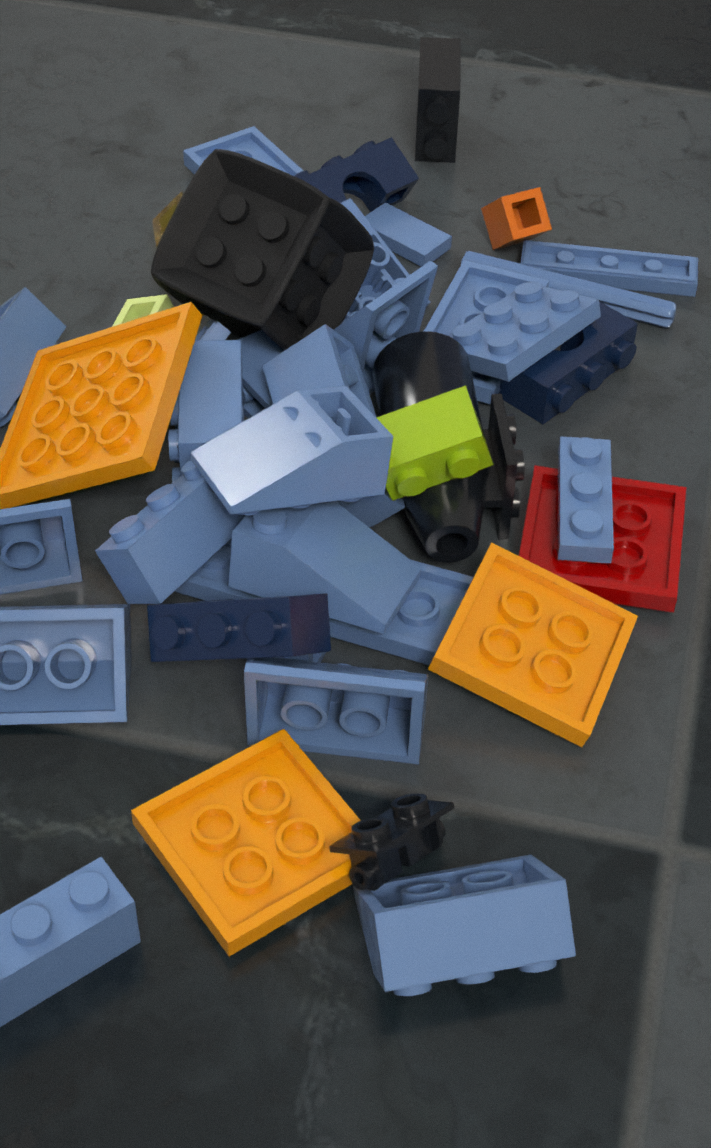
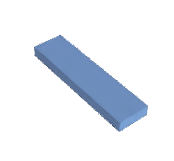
[521,240,698,297]

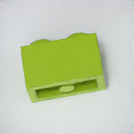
[376,385,494,501]

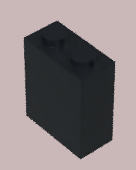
[415,37,461,163]

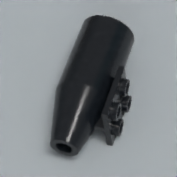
[373,331,525,563]

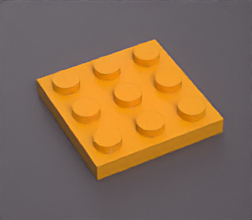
[428,542,638,747]
[131,729,361,957]

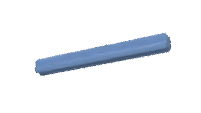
[461,251,676,328]

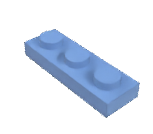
[558,436,614,564]

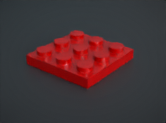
[519,465,687,613]

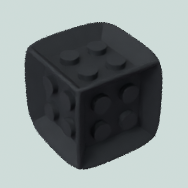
[151,149,374,350]

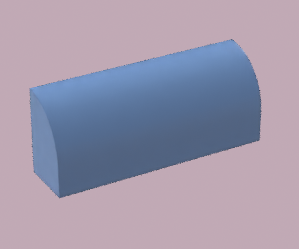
[262,324,405,528]

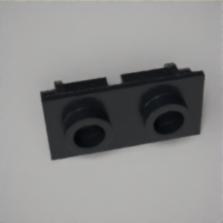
[329,793,454,891]

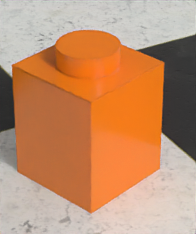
[481,187,552,250]

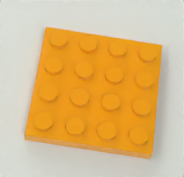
[0,302,203,509]

